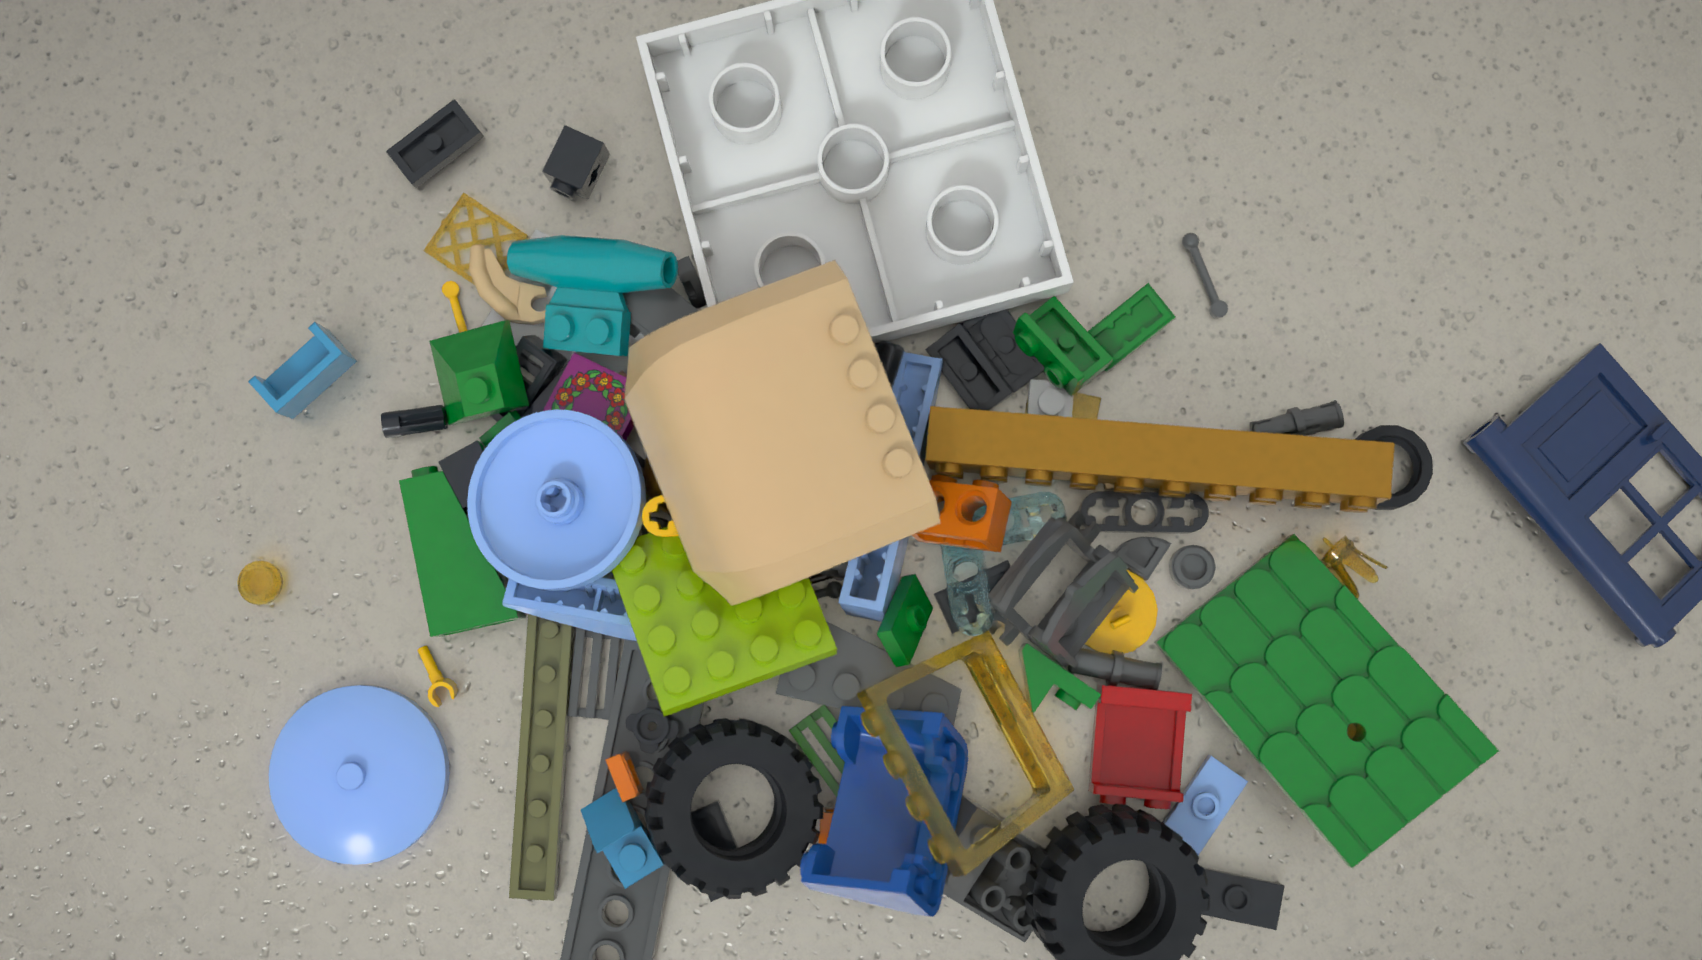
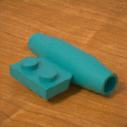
[507,235,678,356]

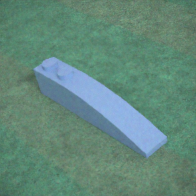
[838,352,943,622]
[502,577,636,641]

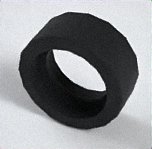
[1355,425,1433,510]

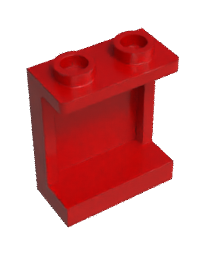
[1088,684,1192,809]

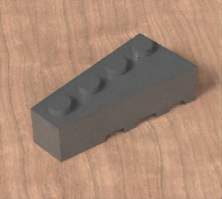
[776,621,962,726]

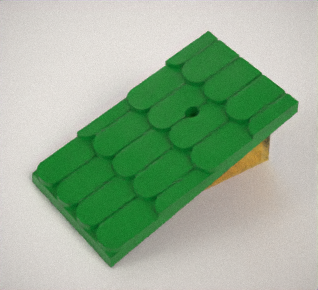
[1154,534,1499,868]

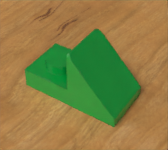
[1018,643,1101,713]

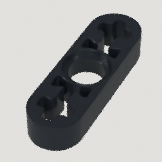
[1078,491,1209,534]

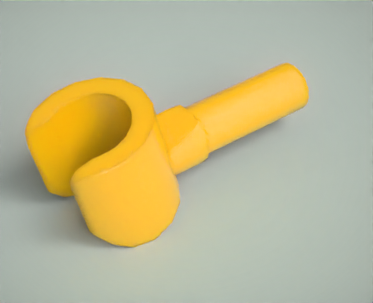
[417,646,458,707]

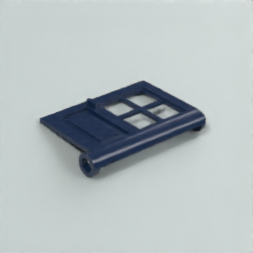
[1463,343,1702,648]

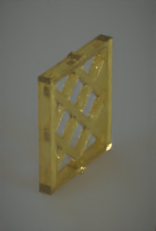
[423,193,529,285]

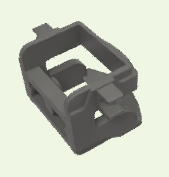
[985,511,1139,669]

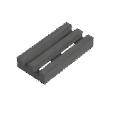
[568,628,622,720]

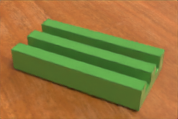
[789,705,845,797]

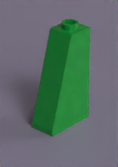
[399,466,526,637]

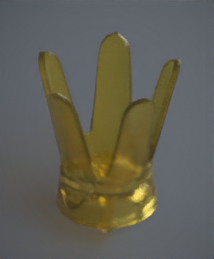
[1321,535,1388,599]

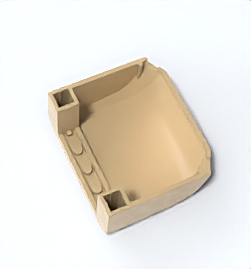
[624,260,940,606]

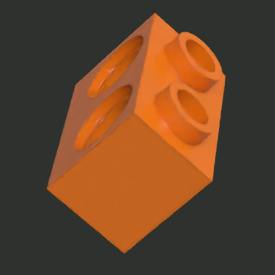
[911,475,1012,553]

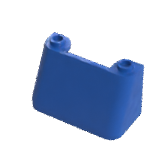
[800,706,968,917]

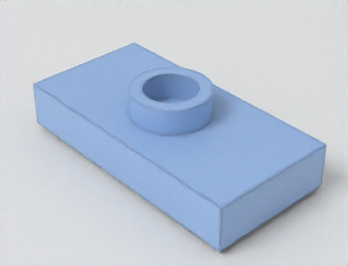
[1162,755,1248,855]

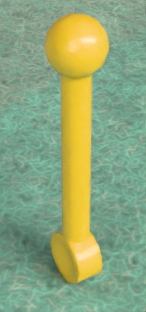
[442,281,467,333]

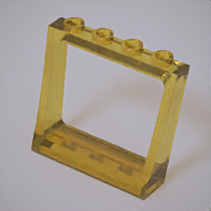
[856,630,1075,878]

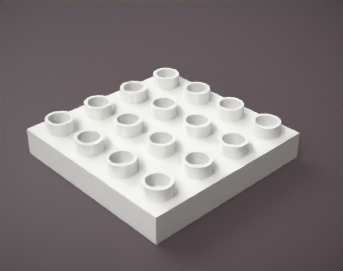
[636,0,1074,343]

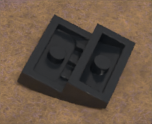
[925,309,1044,411]

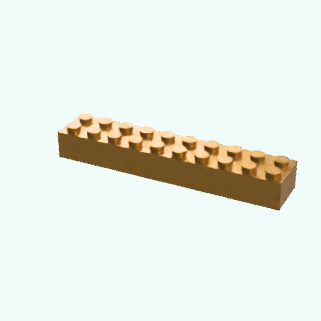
[926,406,1395,513]

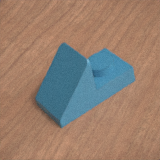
[581,788,665,889]

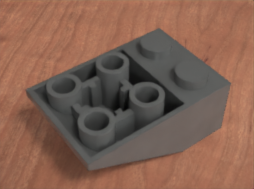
[943,794,1045,943]

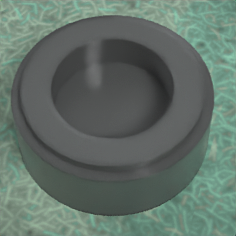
[1169,545,1216,589]

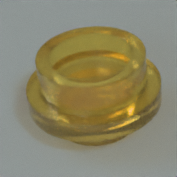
[237,561,283,605]

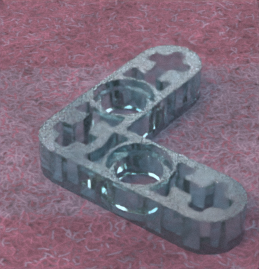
[940,492,1067,636]

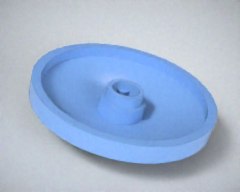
[467,410,646,591]
[269,685,450,865]

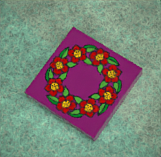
[543,353,634,441]

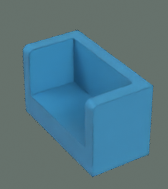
[248,322,357,419]

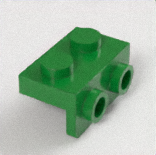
[1013,296,1113,397]

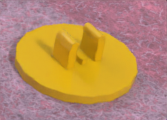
[1085,570,1158,654]

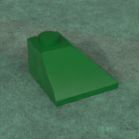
[429,320,529,425]

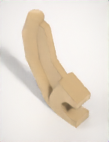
[469,244,547,325]

